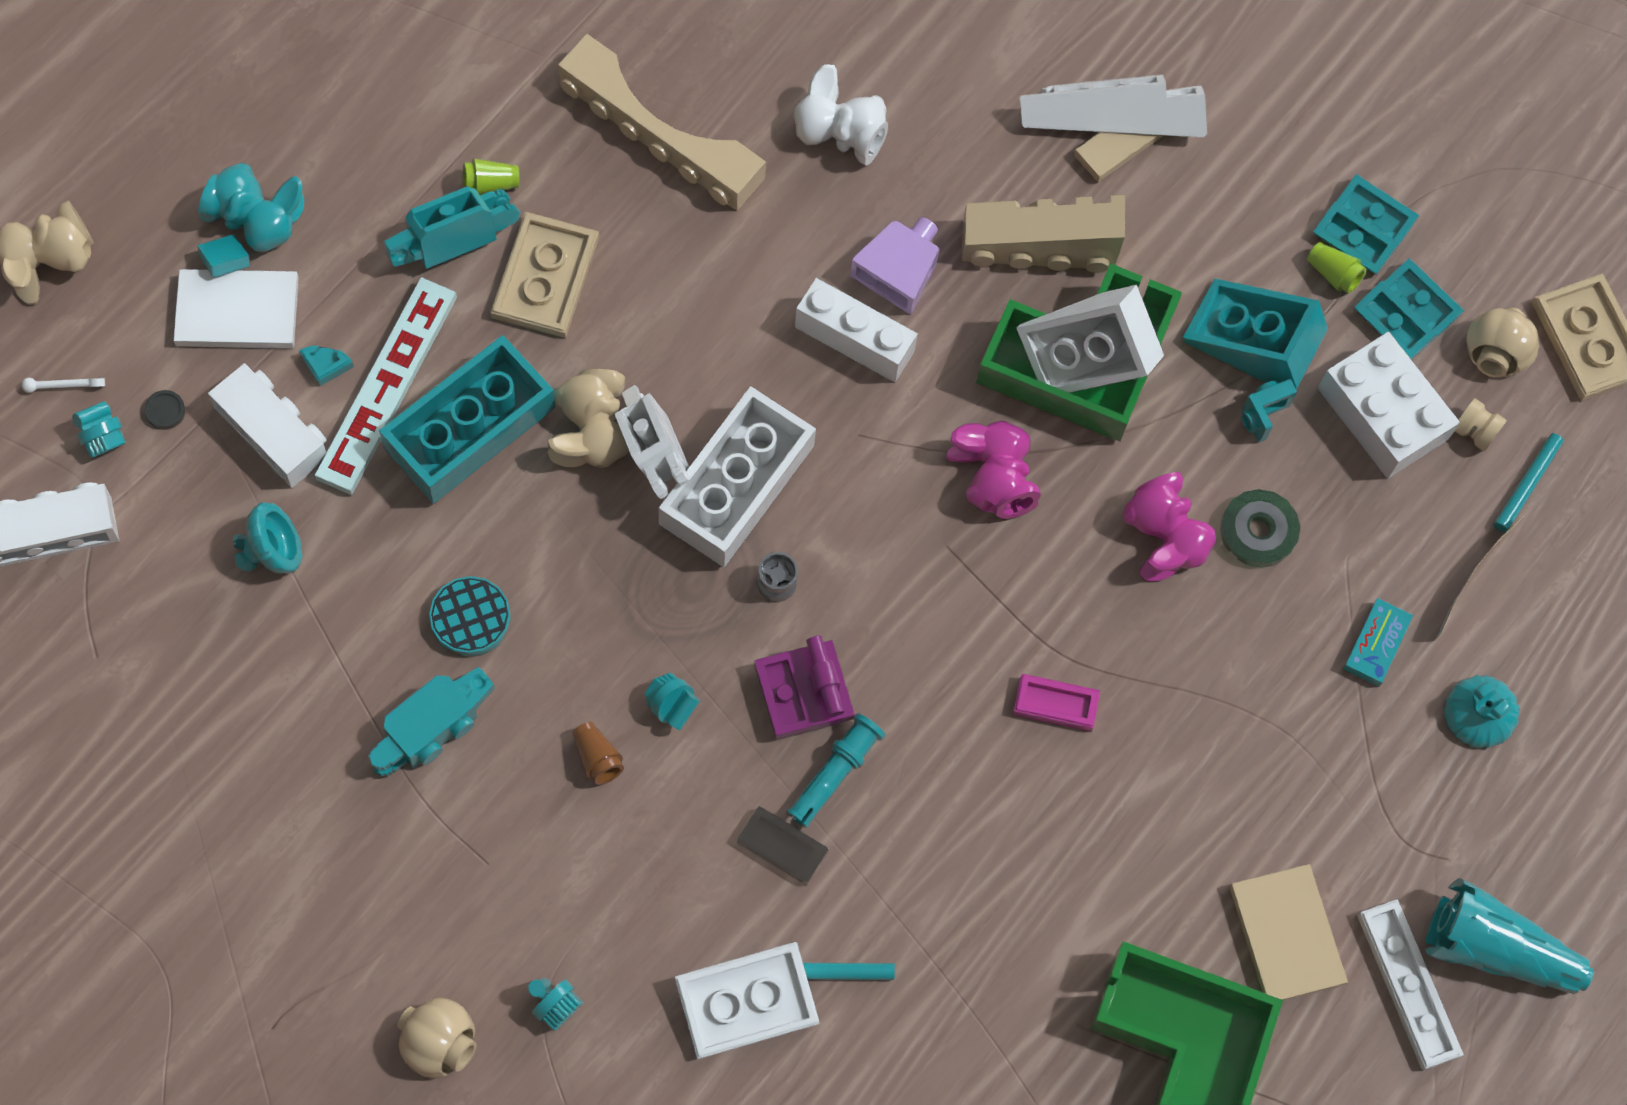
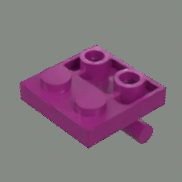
[754,635,855,740]

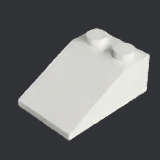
[1017,285,1164,393]

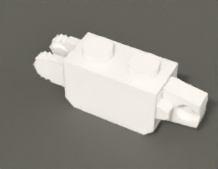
[615,385,690,499]

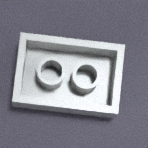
[1317,331,1460,479]

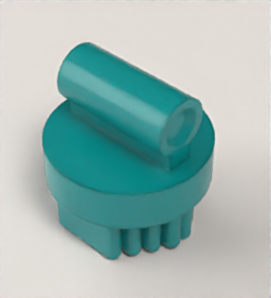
[72,401,126,458]
[644,673,700,731]
[528,978,583,1030]

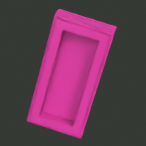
[1013,673,1100,732]

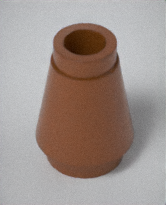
[572,722,624,785]

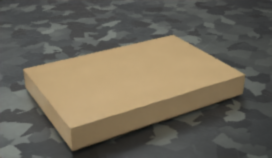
[490,212,599,338]
[1531,273,1627,402]
[1229,864,1348,1001]

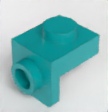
[1241,379,1297,442]

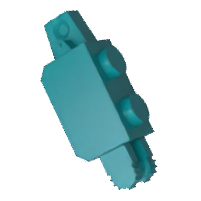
[384,186,521,269]
[368,667,495,778]

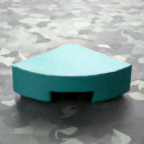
[299,345,354,386]

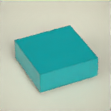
[197,234,250,277]

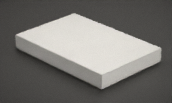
[174,269,299,349]
[675,942,820,1059]

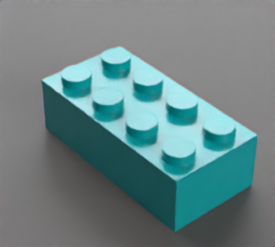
[379,335,556,504]

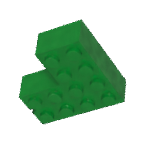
[976,263,1183,442]
[1090,941,1283,1105]

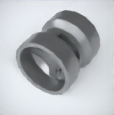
[757,552,798,602]

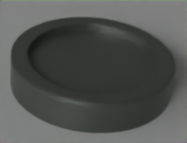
[144,390,186,429]

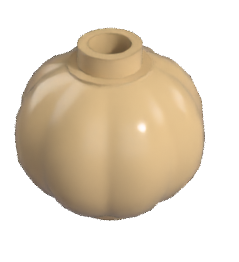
[1466,307,1539,378]
[397,998,477,1078]

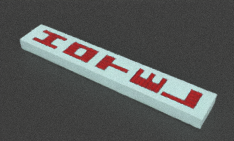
[315,277,457,495]

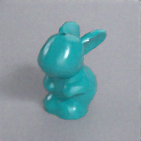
[198,162,304,252]

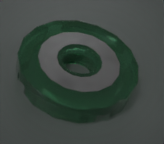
[1220,489,1301,568]

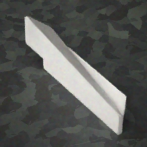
[1020,75,1207,137]

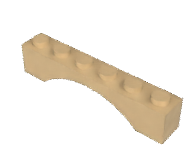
[558,34,766,211]

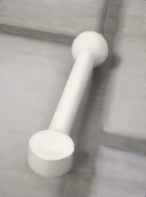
[21,378,105,393]

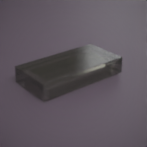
[737,806,829,886]

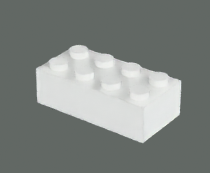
[659,386,816,567]

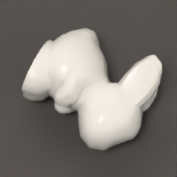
[793,64,888,166]

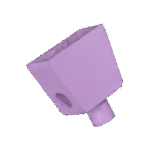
[850,217,939,315]

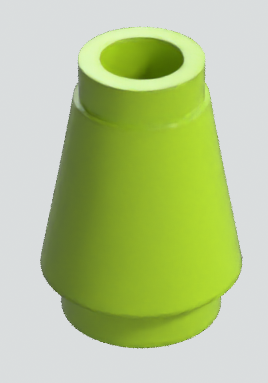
[462,158,520,195]
[1307,242,1366,294]

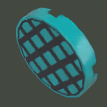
[429,576,511,657]

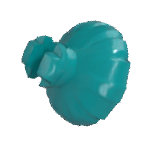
[232,502,303,573]
[1444,675,1520,749]

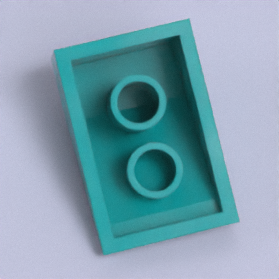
[1183,278,1328,389]

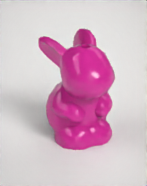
[946,421,1041,519]
[1122,472,1216,582]

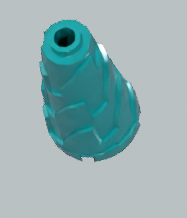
[1425,878,1594,994]

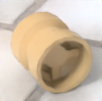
[1455,398,1507,451]

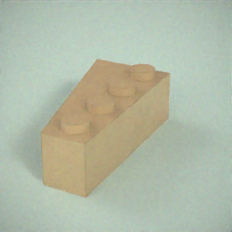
[962,195,1125,273]

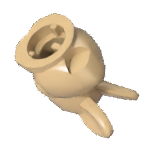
[0,200,94,305]
[547,369,629,468]

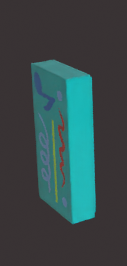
[1343,598,1414,687]

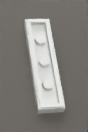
[1357,899,1464,1071]

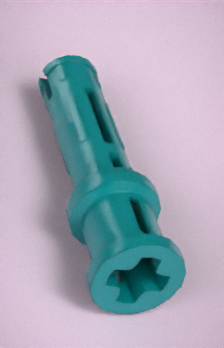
[786,713,886,828]

